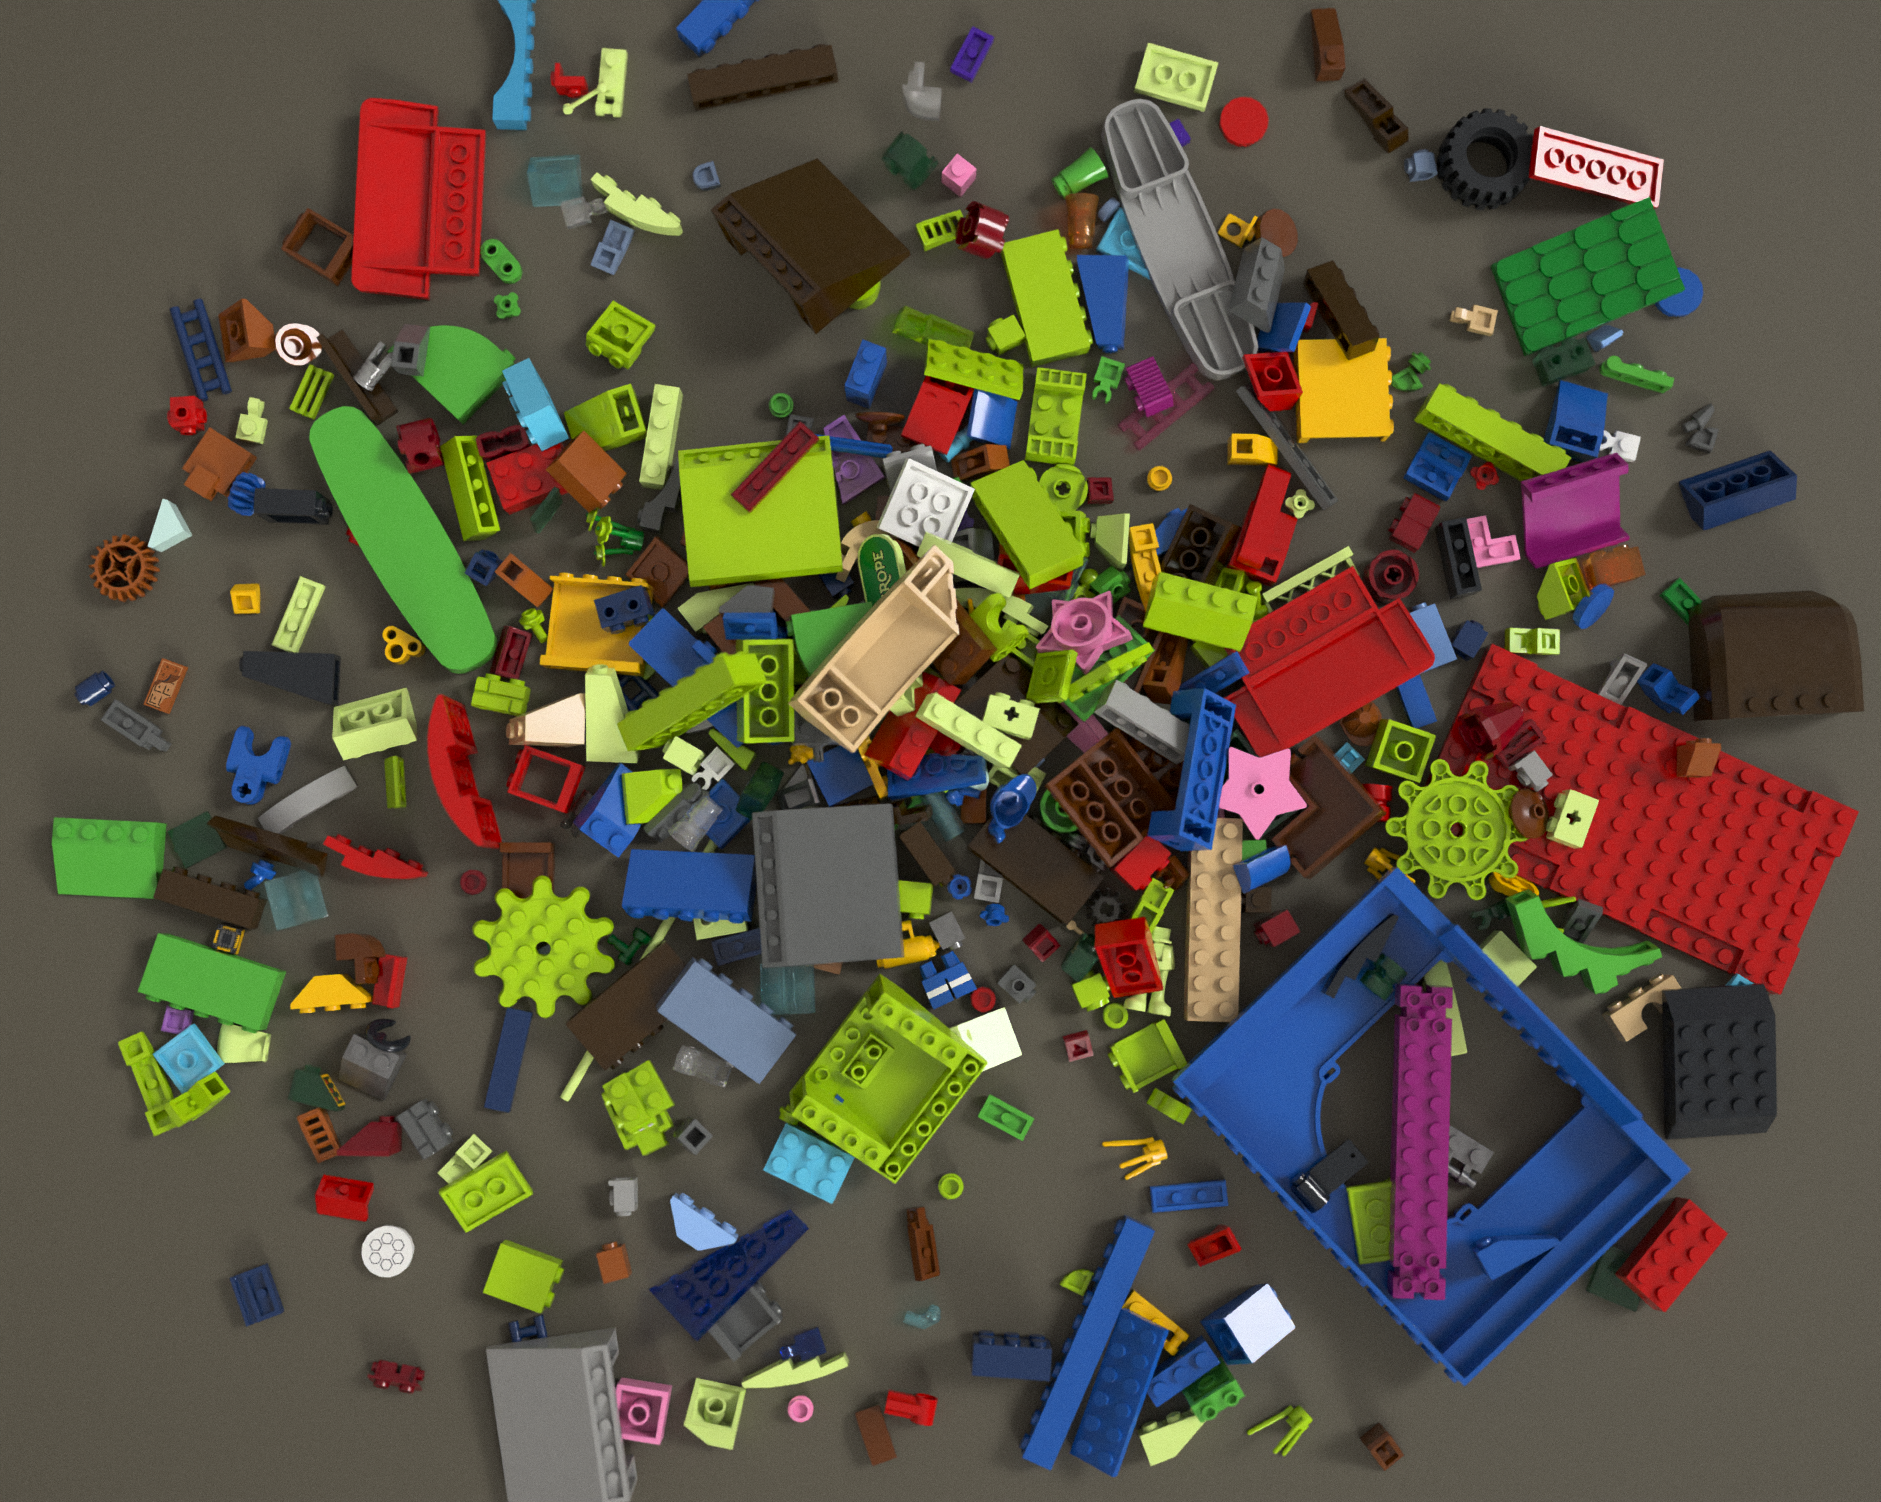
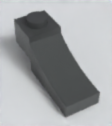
[637,458,681,535]

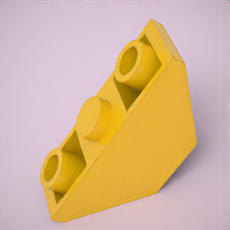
[290,973,373,1013]

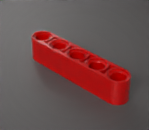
[1236,464,1291,570]

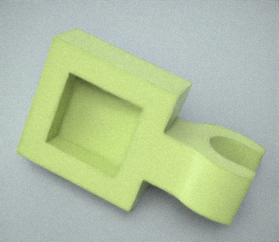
[235,397,268,444]

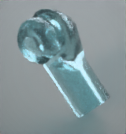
[903,1305,941,1329]

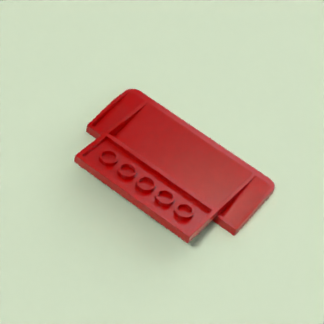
[351,98,486,300]
[1223,566,1435,758]

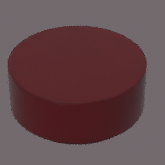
[460,870,487,895]

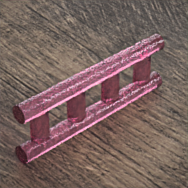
[1117,363,1215,451]

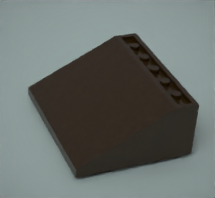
[711,158,911,334]

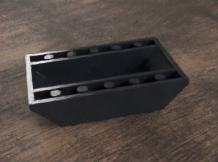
[1662,983,1777,1139]

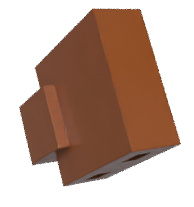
[182,427,257,501]

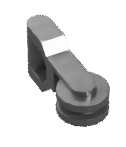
[1065,833,1107,871]

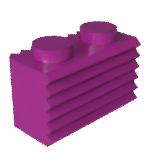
[1124,356,1174,417]

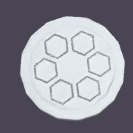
[361,1225,414,1277]

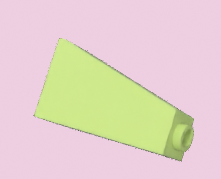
[585,664,641,763]

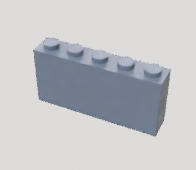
[655,957,796,1084]

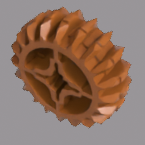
[88,534,160,602]

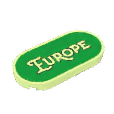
[857,534,906,606]

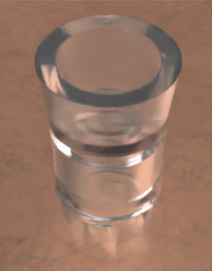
[667,795,723,852]

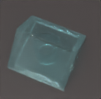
[527,155,583,207]

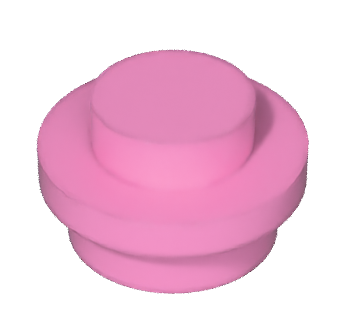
[788,1395,813,1422]

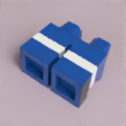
[920,951,977,1010]

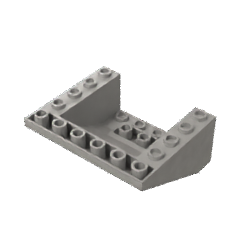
[486,1327,638,1502]

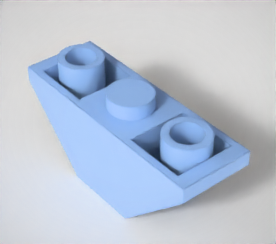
[670,1193,739,1251]

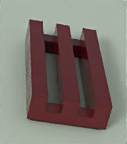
[1495,719,1547,768]

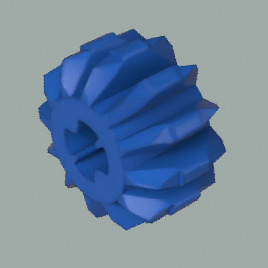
[228,472,265,516]

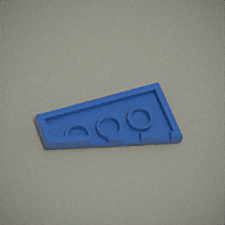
[887,753,986,800]

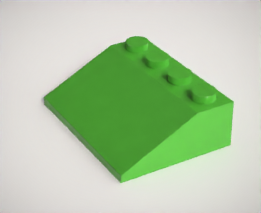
[52,817,167,899]

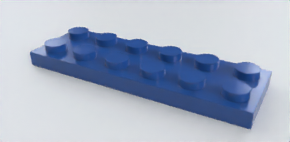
[1070,1308,1169,1477]

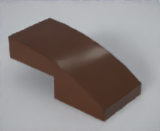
[855,1405,897,1466]

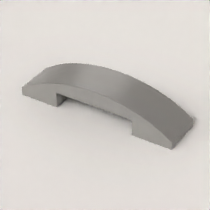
[258,766,358,834]

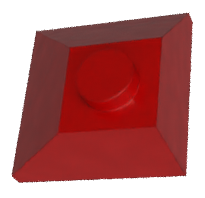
[1242,352,1303,411]

